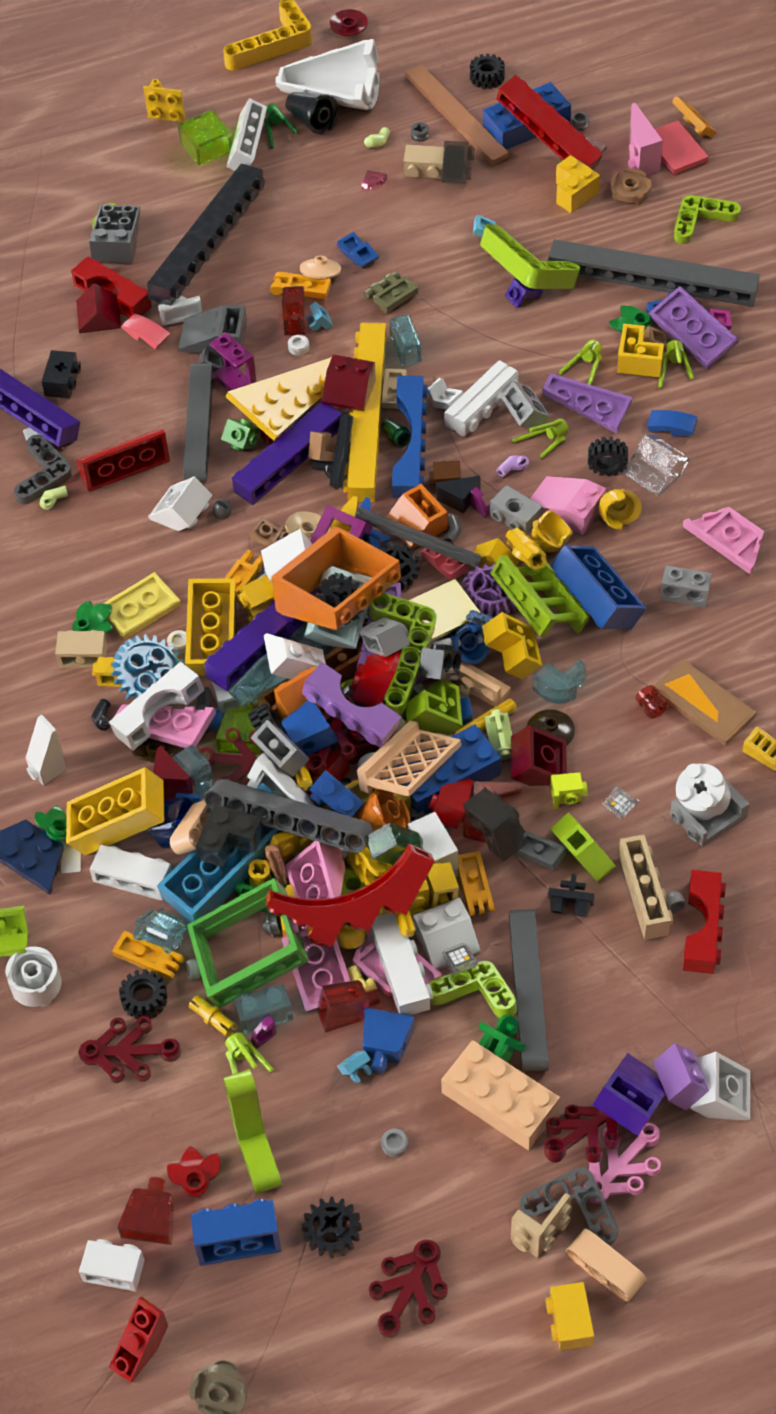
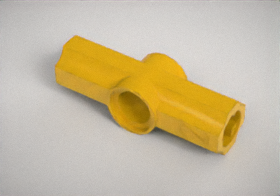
[505,527,547,571]

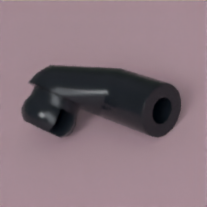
[312,459,333,479]

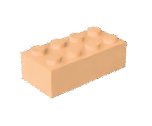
[441,1040,560,1151]

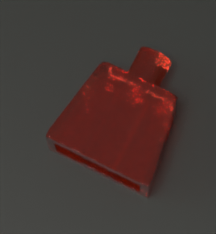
[282,286,306,336]
[317,980,380,1033]
[117,1177,174,1245]

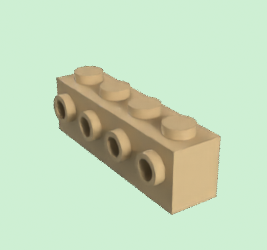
[618,834,673,940]

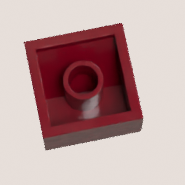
[322,354,376,412]
[511,725,567,786]

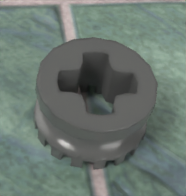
[411,122,429,142]

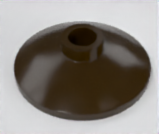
[527,709,575,746]
[131,738,179,763]

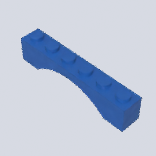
[392,376,428,498]

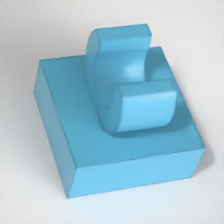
[305,301,333,331]
[337,1051,372,1083]

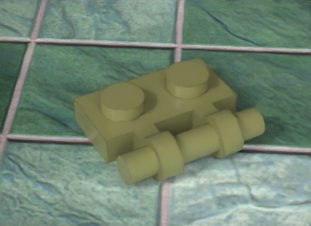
[364,271,418,313]

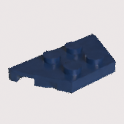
[0,820,64,895]

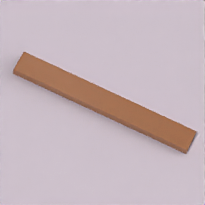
[405,64,509,166]

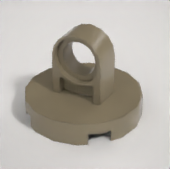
[190,1360,248,1414]

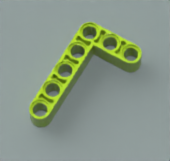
[480,224,580,289]
[369,592,437,716]
[223,1069,282,1195]

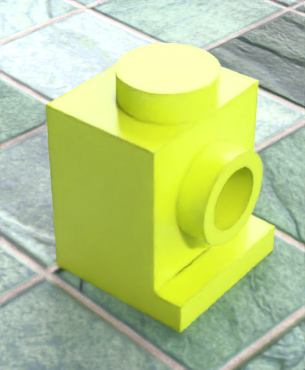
[551,772,588,809]

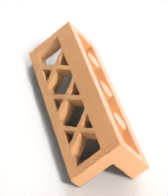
[428,647,511,707]

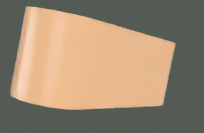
[170,800,223,855]
[566,1229,647,1302]

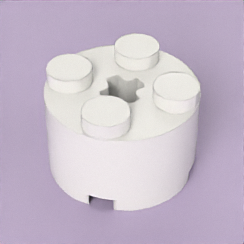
[676,764,731,820]
[5,947,62,1007]

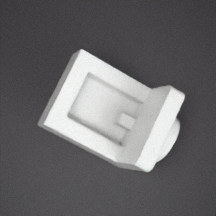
[428,378,464,409]

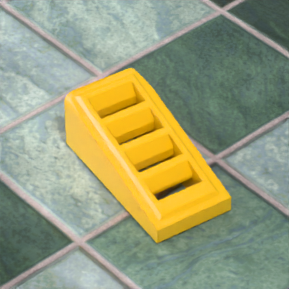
[742,726,776,771]

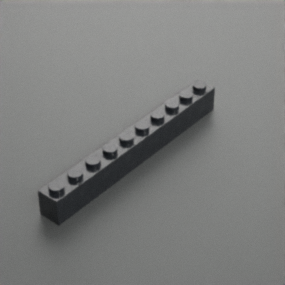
[147,163,265,306]

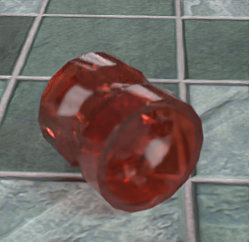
[635,685,669,719]

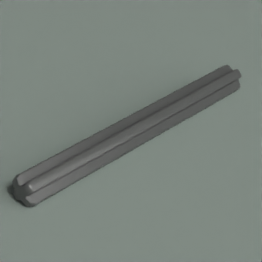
[355,507,482,568]

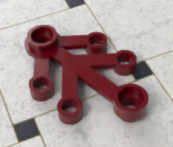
[305,695,364,776]
[196,727,264,786]
[78,1016,181,1083]
[544,1104,620,1163]
[369,1239,448,1338]

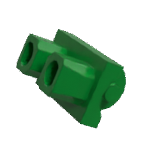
[478,1014,526,1062]

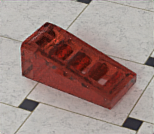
[471,782,523,805]

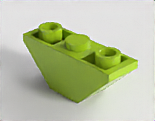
[550,812,616,883]

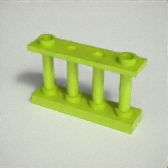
[490,555,590,637]

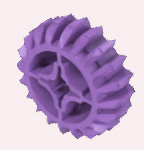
[462,563,517,617]

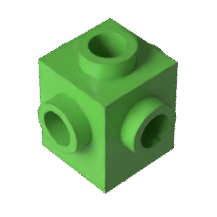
[221,418,260,451]

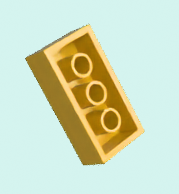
[185,578,237,675]
[66,767,164,856]

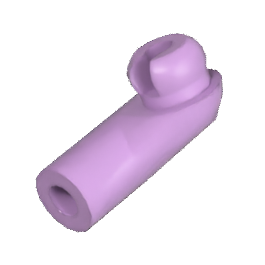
[496,455,529,477]

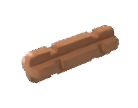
[265,844,289,886]

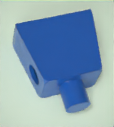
[282,701,338,756]
[363,1008,415,1073]

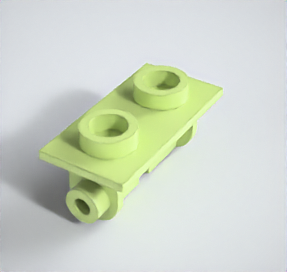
[484,709,512,760]

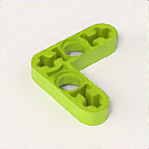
[674,195,741,244]
[428,961,517,1018]

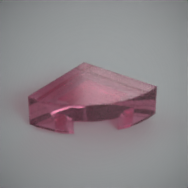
[362,170,387,189]

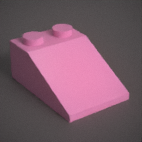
[628,103,663,175]
[530,476,606,535]
[285,841,346,930]
[281,929,355,1011]

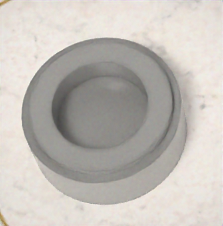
[381,1129,408,1157]

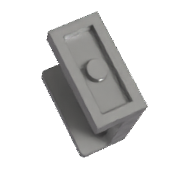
[670,778,749,847]

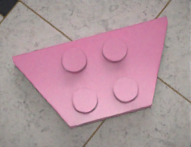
[683,507,764,574]
[352,930,442,997]

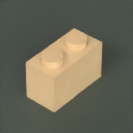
[403,145,446,179]
[55,630,107,668]

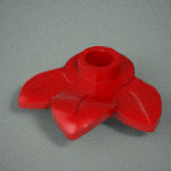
[167,1146,221,1197]

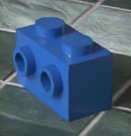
[309,770,364,817]

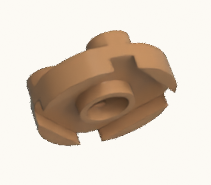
[610,169,652,205]

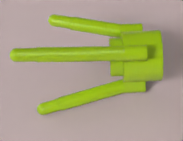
[559,340,602,385]
[658,340,694,389]
[512,418,569,459]
[225,1032,274,1075]

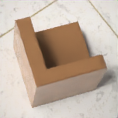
[308,431,335,461]

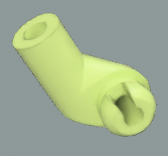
[364,127,390,148]
[39,486,68,510]

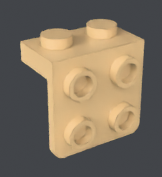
[511,1193,572,1258]

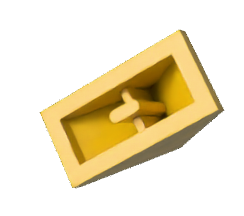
[474,538,519,569]

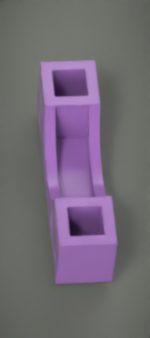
[302,662,401,748]

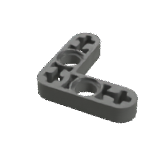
[14,435,72,504]
[520,1168,619,1244]

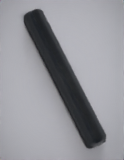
[330,413,354,490]

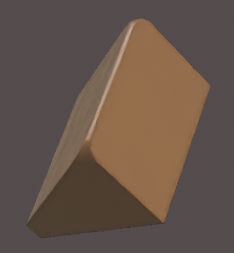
[644,326,667,351]

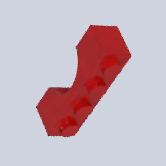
[71,256,152,318]
[683,869,726,974]

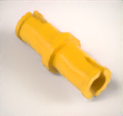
[189,995,237,1038]

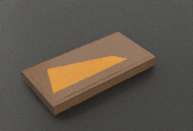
[652,659,757,746]

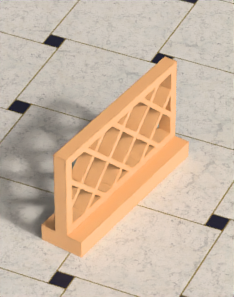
[357,720,461,797]

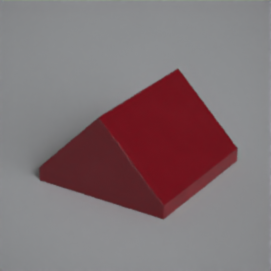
[76,283,121,333]
[153,746,194,805]

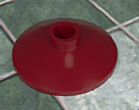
[330,9,368,36]

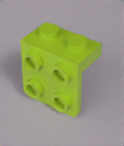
[0,906,29,957]

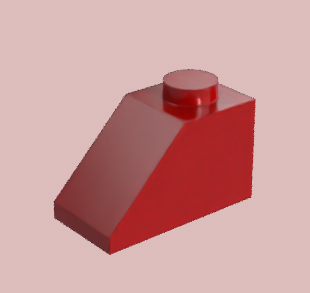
[428,779,474,829]

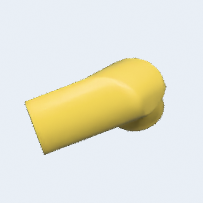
[347,965,377,996]

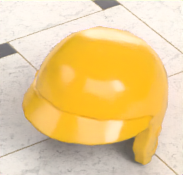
[598,489,642,530]
[532,510,572,553]

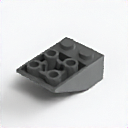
[89,204,140,263]
[178,305,247,353]

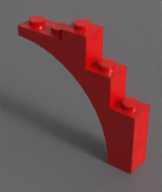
[265,843,435,948]

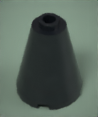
[286,92,339,135]

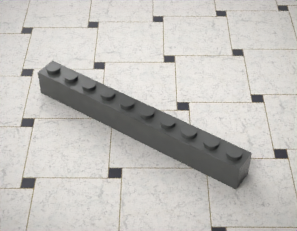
[548,239,760,307]

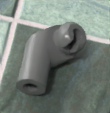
[444,513,462,544]

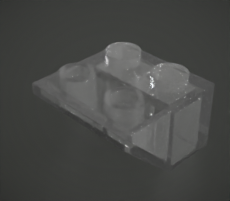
[623,435,690,496]

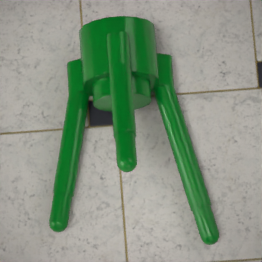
[264,103,298,148]

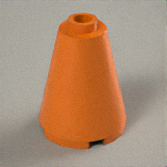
[352,789,410,838]

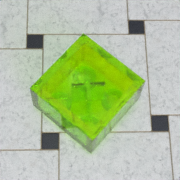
[178,110,232,165]

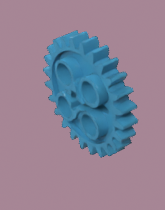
[111,634,185,700]

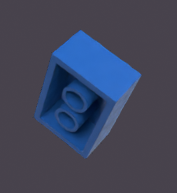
[190,1199,282,1266]

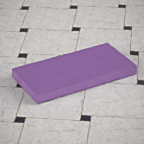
[648,286,739,370]

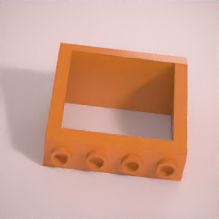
[271,526,401,630]

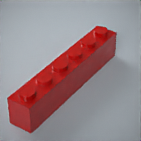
[496,74,603,170]

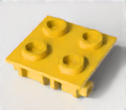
[143,79,186,122]

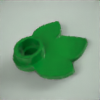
[609,305,652,335]
[72,601,113,634]
[34,805,67,841]

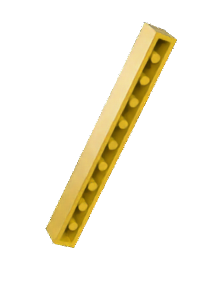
[343,323,387,502]

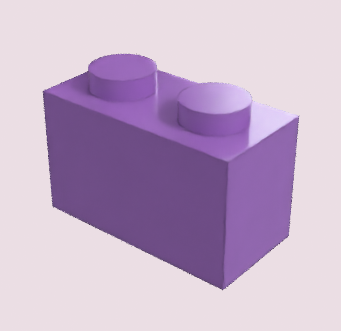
[653,1043,709,1110]

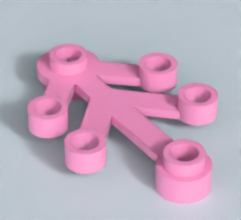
[583,1123,661,1204]

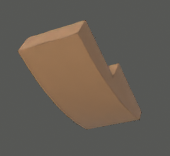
[248,517,289,547]

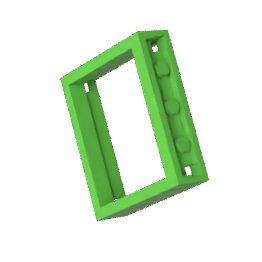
[187,878,309,1008]

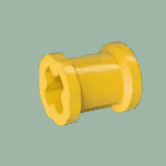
[248,859,272,888]

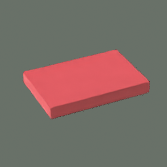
[655,120,709,175]

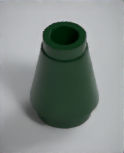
[381,418,411,447]

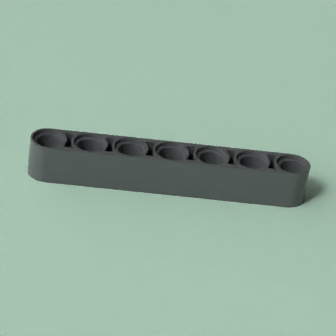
[183,363,214,482]
[204,779,374,853]
[509,909,549,1072]

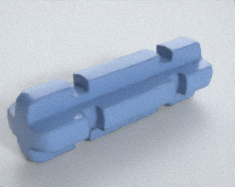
[466,610,493,627]

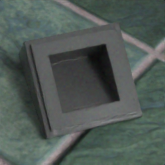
[198,347,224,372]

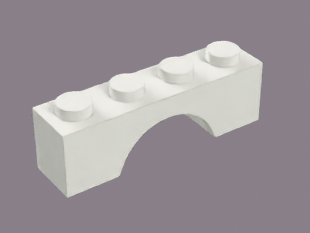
[109,662,204,751]

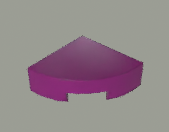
[470,487,490,518]
[250,1016,276,1048]

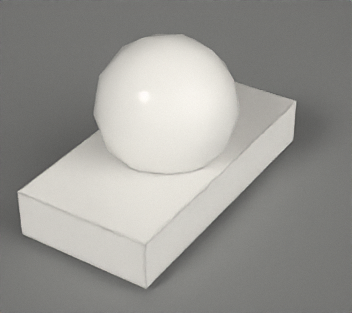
[158,295,203,326]

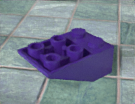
[593,1053,665,1136]

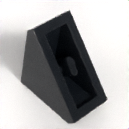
[436,475,481,514]

